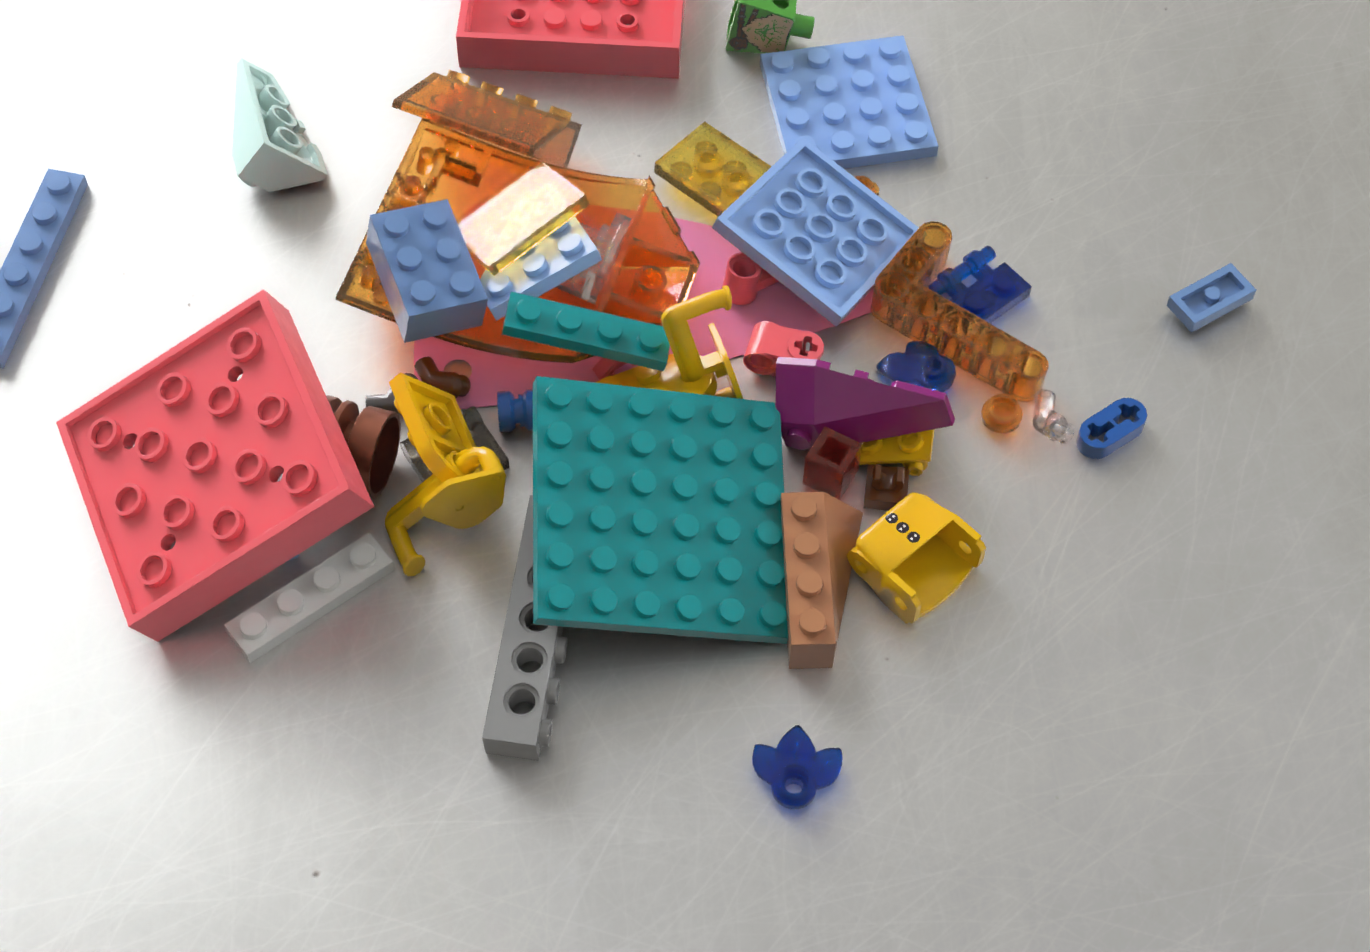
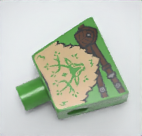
[725,0,815,53]

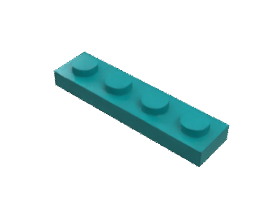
[501,292,670,371]

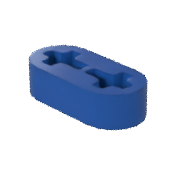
[1076,398,1147,459]

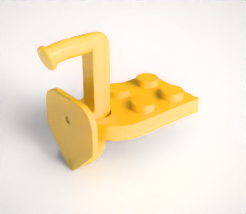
[595,286,743,399]
[385,372,506,576]

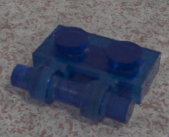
[928,245,1032,336]

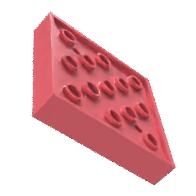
[456,0,685,79]
[56,289,374,642]

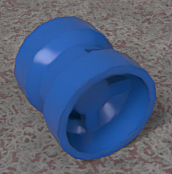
[497,390,533,433]

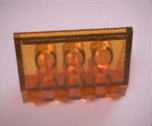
[391,69,582,168]

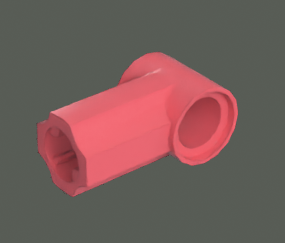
[722,252,779,305]

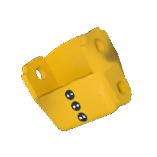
[847,492,986,624]

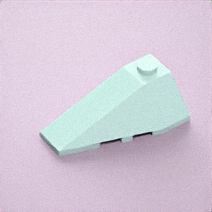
[232,58,328,192]

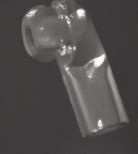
[1032,389,1074,444]

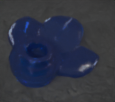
[876,341,956,392]
[752,725,843,809]

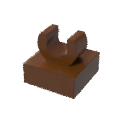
[863,464,909,511]

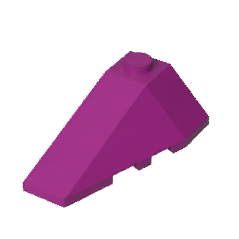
[775,357,955,450]

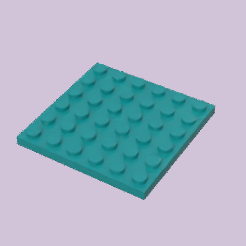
[533,376,788,644]

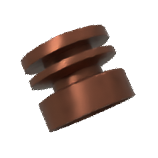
[326,395,401,498]

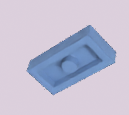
[1166,263,1256,333]

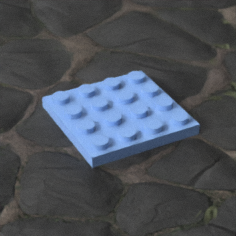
[760,35,939,169]
[712,137,924,327]

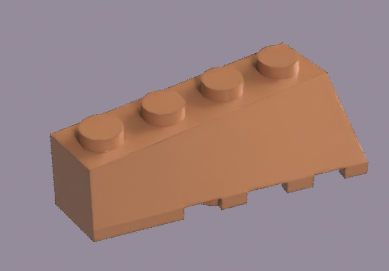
[780,492,863,669]

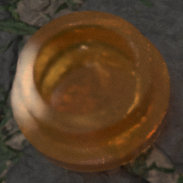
[981,394,1023,433]

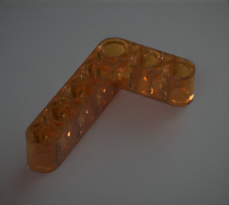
[870,221,1049,402]

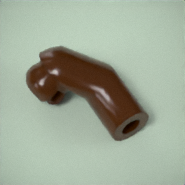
[414,357,471,398]

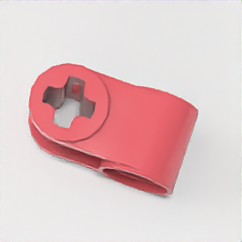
[743,321,824,377]

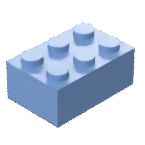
[366,199,488,343]

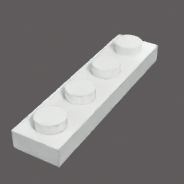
[224,532,395,663]

